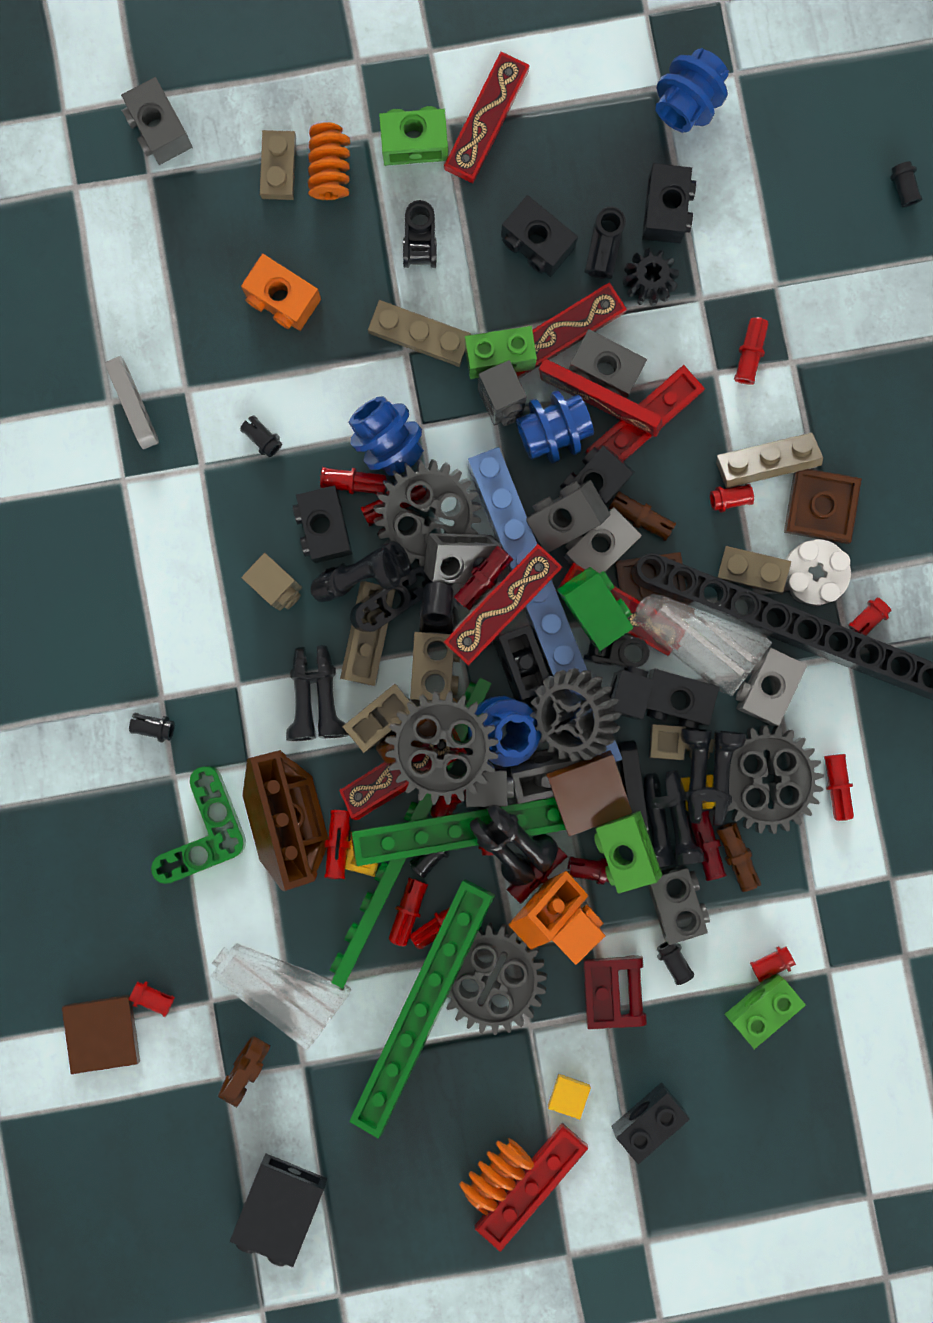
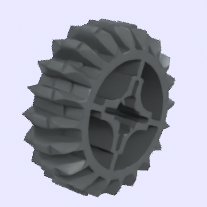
[530,668,622,762]

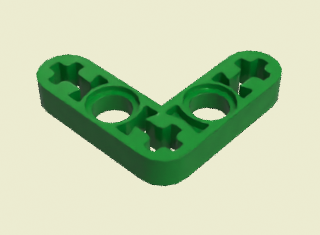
[151,766,246,884]

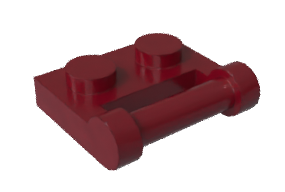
[583,955,647,1029]

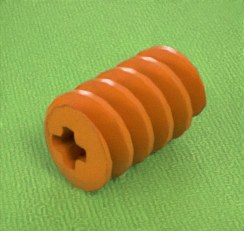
[308,122,350,200]
[459,1138,534,1215]

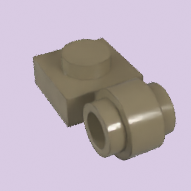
[649,724,714,760]

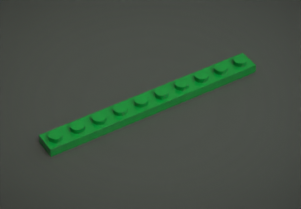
[329,678,492,989]

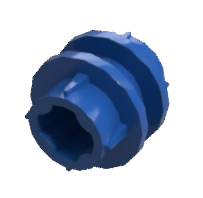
[655,48,729,133]
[516,390,594,464]
[348,396,424,476]
[468,696,541,767]

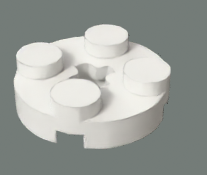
[785,539,851,606]

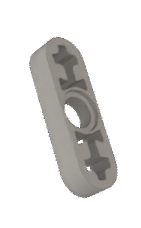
[105,356,159,450]

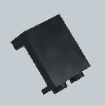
[230,1153,327,1267]

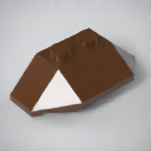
[242,750,328,891]

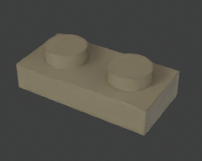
[260,130,296,200]
[717,546,791,595]

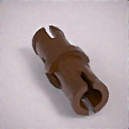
[609,491,676,541]
[716,822,761,892]

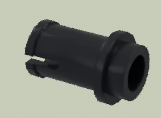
[890,161,922,208]
[240,415,282,457]
[129,713,175,742]
[409,850,450,878]
[657,942,695,985]

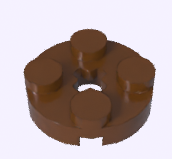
[218,1036,271,1108]

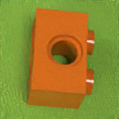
[241,253,321,331]
[508,871,589,949]
[552,904,606,965]

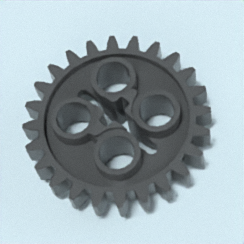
[373,459,481,567]
[385,691,499,805]
[728,725,824,834]
[446,922,547,1035]

